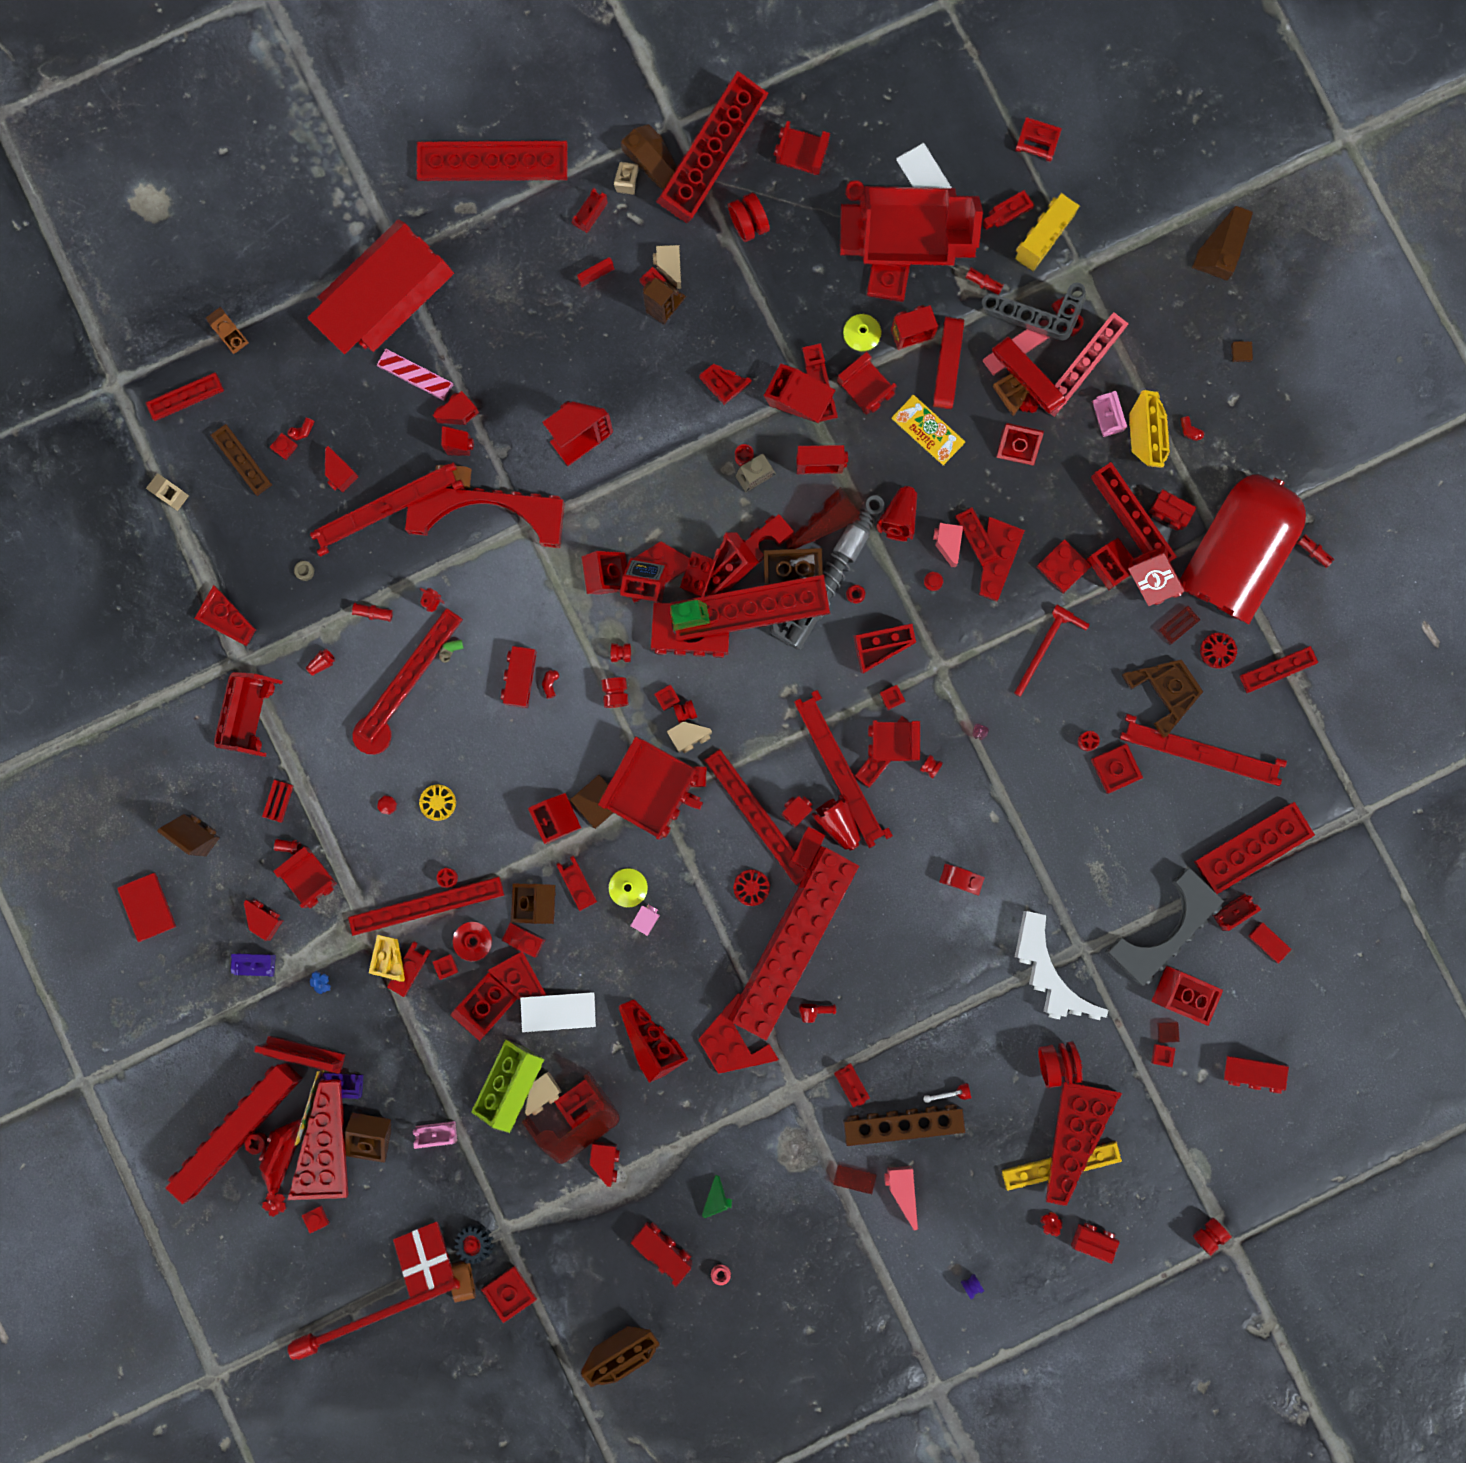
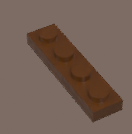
[211,424,272,496]

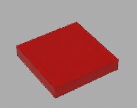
[866,264,910,302]
[1091,743,1143,794]
[481,1265,537,1323]

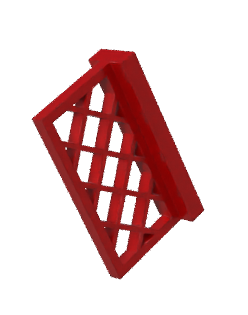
[254,1036,345,1074]

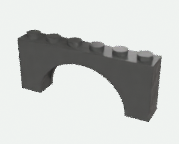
[1105,868,1224,986]

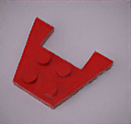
[698,993,779,1074]

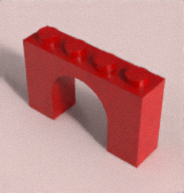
[651,602,729,658]

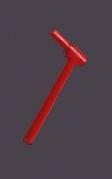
[1014,604,1090,697]

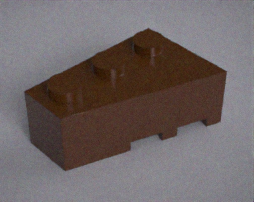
[643,278,687,325]

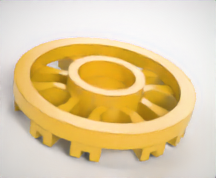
[419,784,456,821]

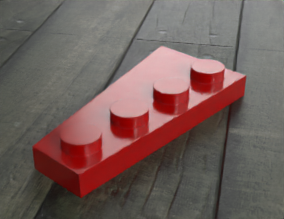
[979,517,1025,602]

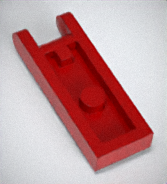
[556,855,597,911]
[387,941,431,997]

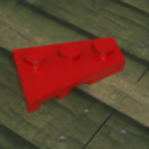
[194,585,256,646]

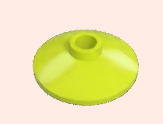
[843,314,881,351]
[609,868,648,907]

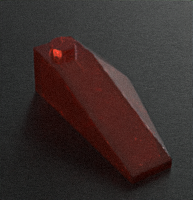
[786,487,860,550]

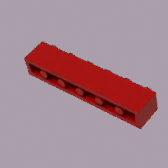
[1091,462,1177,562]

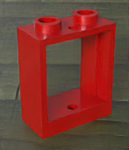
[796,445,848,474]

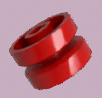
[728,192,770,242]

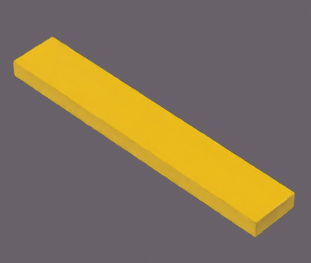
[1001,1141,1122,1191]

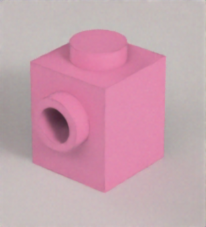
[631,904,660,936]

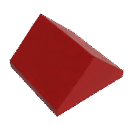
[997,423,1044,466]

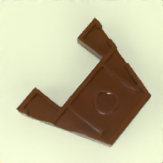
[1122,660,1203,738]

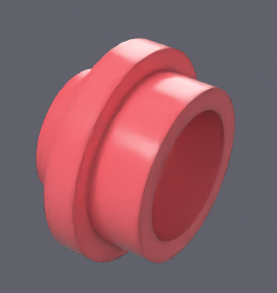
[711,1264,731,1285]

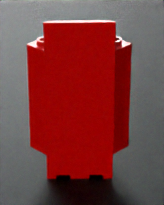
[840,186,983,265]

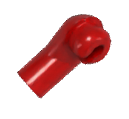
[542,670,559,699]

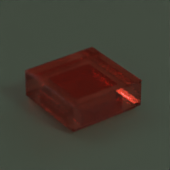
[1157,1022,1180,1043]

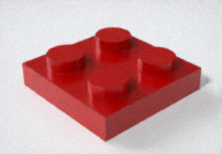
[1037,539,1092,594]

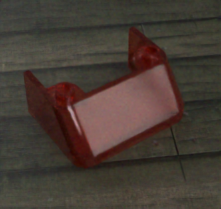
[522,1071,620,1164]

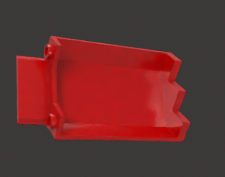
[307,219,454,355]

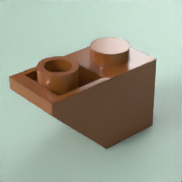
[206,307,249,354]

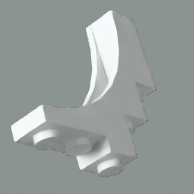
[1015,911,1108,1020]

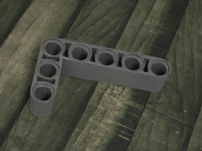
[982,283,1086,341]

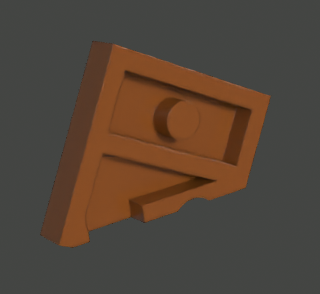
[993,374,1029,416]

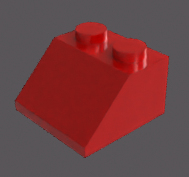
[582,551,627,594]

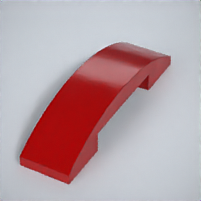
[802,343,838,422]

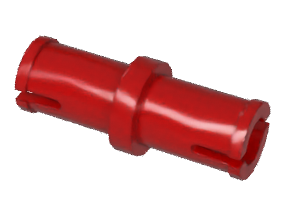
[965,267,1004,295]
[1297,534,1334,568]
[352,603,393,622]

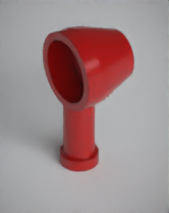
[799,1004,836,1023]

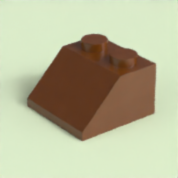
[511,883,556,924]
[345,1113,391,1163]

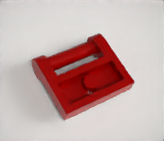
[1015,117,1062,162]
[554,1078,607,1130]

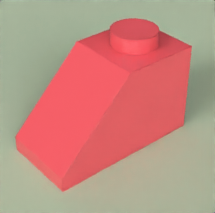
[933,523,963,567]

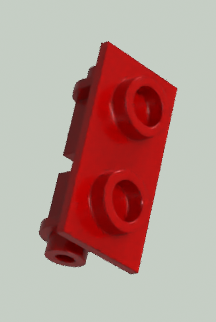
[420,588,445,612]
[834,1063,870,1108]

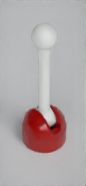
[923,1083,972,1103]

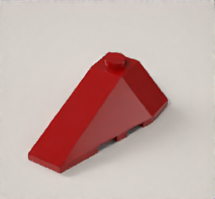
[618,999,689,1083]

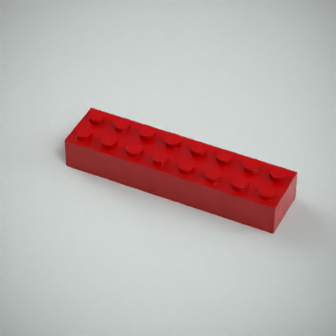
[656,71,769,223]
[165,1063,303,1204]

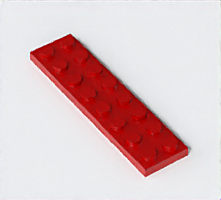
[417,141,568,181]
[671,575,830,641]

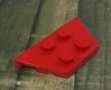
[632,541,690,604]

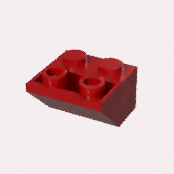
[1087,538,1133,590]
[528,793,582,845]

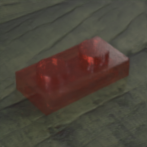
[833,1165,877,1194]

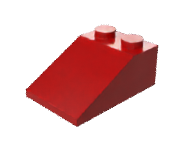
[1151,966,1223,1026]
[451,972,518,1041]

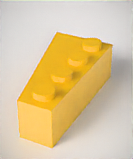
[1015,193,1080,272]

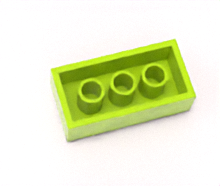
[471,1040,544,1133]

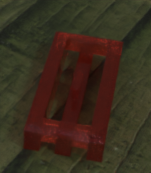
[1158,606,1201,645]

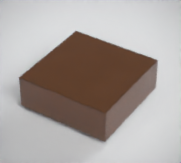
[1231,341,1253,362]

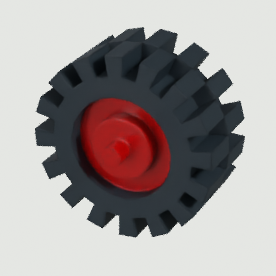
[455,1225,494,1264]

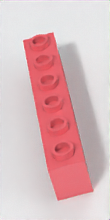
[1040,312,1129,417]

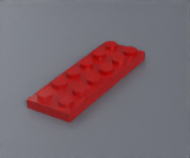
[1194,802,1315,894]

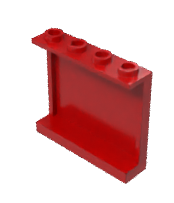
[598,736,700,840]

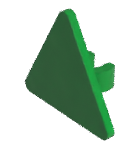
[702,1175,732,1218]

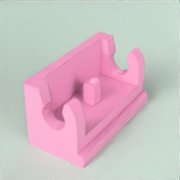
[1092,391,1127,437]
[413,1121,457,1149]

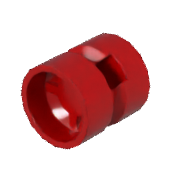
[601,677,629,708]
[1192,1217,1232,1256]

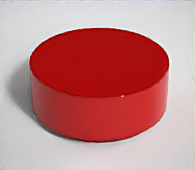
[846,180,865,201]

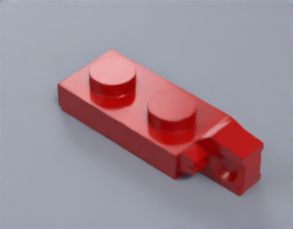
[982,190,1034,230]

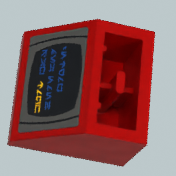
[620,558,668,603]

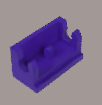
[231,953,276,977]
[320,1073,364,1099]

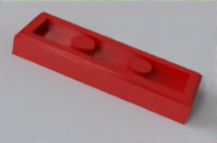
[955,507,999,566]

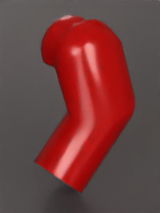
[1180,416,1204,441]
[288,418,315,440]

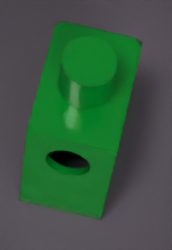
[670,600,710,631]

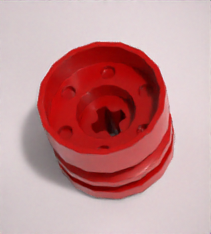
[1038,1041,1082,1088]

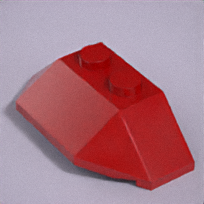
[259,1118,303,1195]

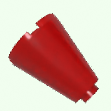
[877,486,917,542]
[812,795,861,851]

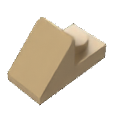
[614,162,638,194]

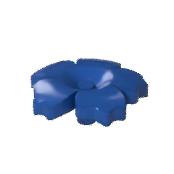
[309,971,331,994]

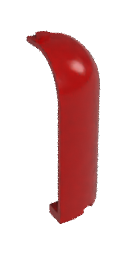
[1180,474,1306,625]

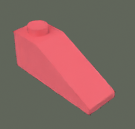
[884,1166,918,1230]

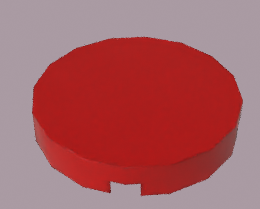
[353,718,392,755]

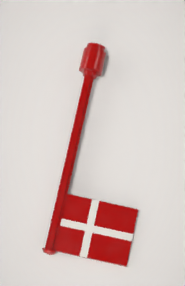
[287,1222,460,1360]

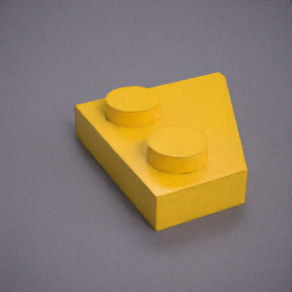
[369,935,405,981]

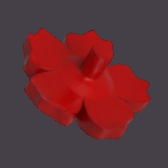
[1019,393,1039,413]
[262,1193,286,1217]
[1041,1212,1063,1237]

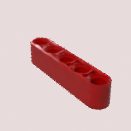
[933,317,964,409]
[992,337,1066,414]

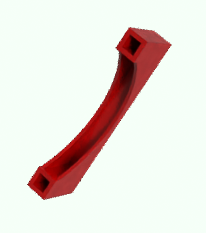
[405,487,565,548]

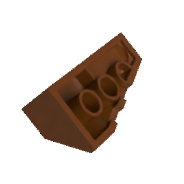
[621,124,677,190]
[1192,206,1253,281]

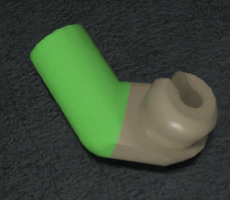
[439,639,463,663]

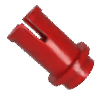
[274,839,301,855]

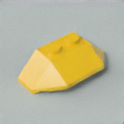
[1129,390,1170,468]

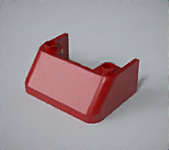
[542,401,613,466]
[214,672,283,757]

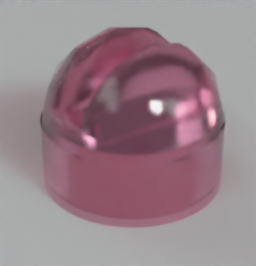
[972,724,989,740]

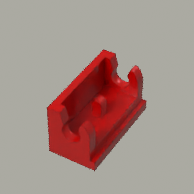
[571,188,608,233]
[1212,893,1261,931]

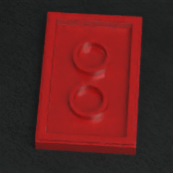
[117,873,176,942]

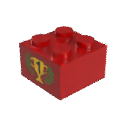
[891,305,938,350]

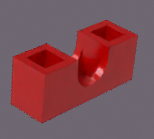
[743,514,794,568]

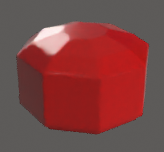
[377,796,397,815]

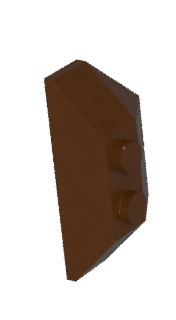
[580,1326,660,1387]

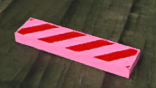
[377,349,453,401]

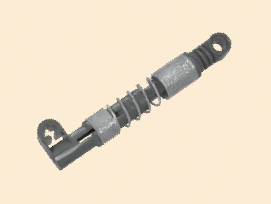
[770,495,884,651]

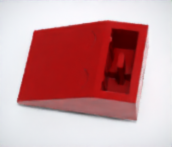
[764,363,836,424]

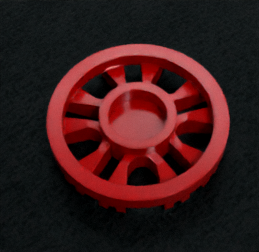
[1200,633,1238,669]
[733,869,770,906]

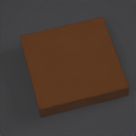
[570,775,614,829]

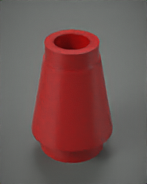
[306,649,335,676]

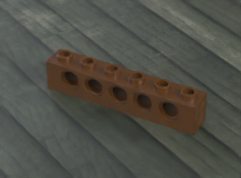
[843,1104,965,1146]

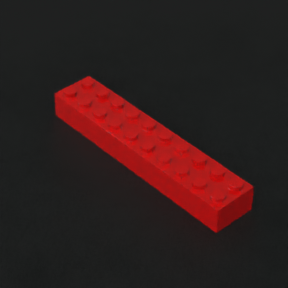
[728,846,859,1041]

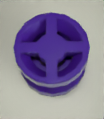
[960,1274,984,1299]

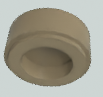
[294,561,315,581]

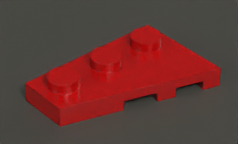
[488,952,547,1001]

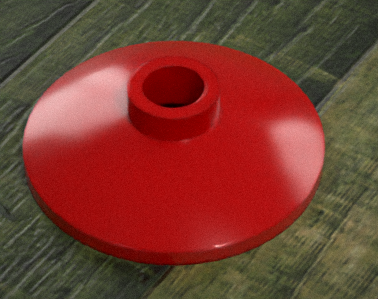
[453,922,492,961]

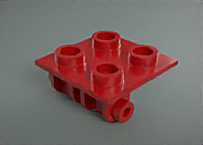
[680,551,717,597]

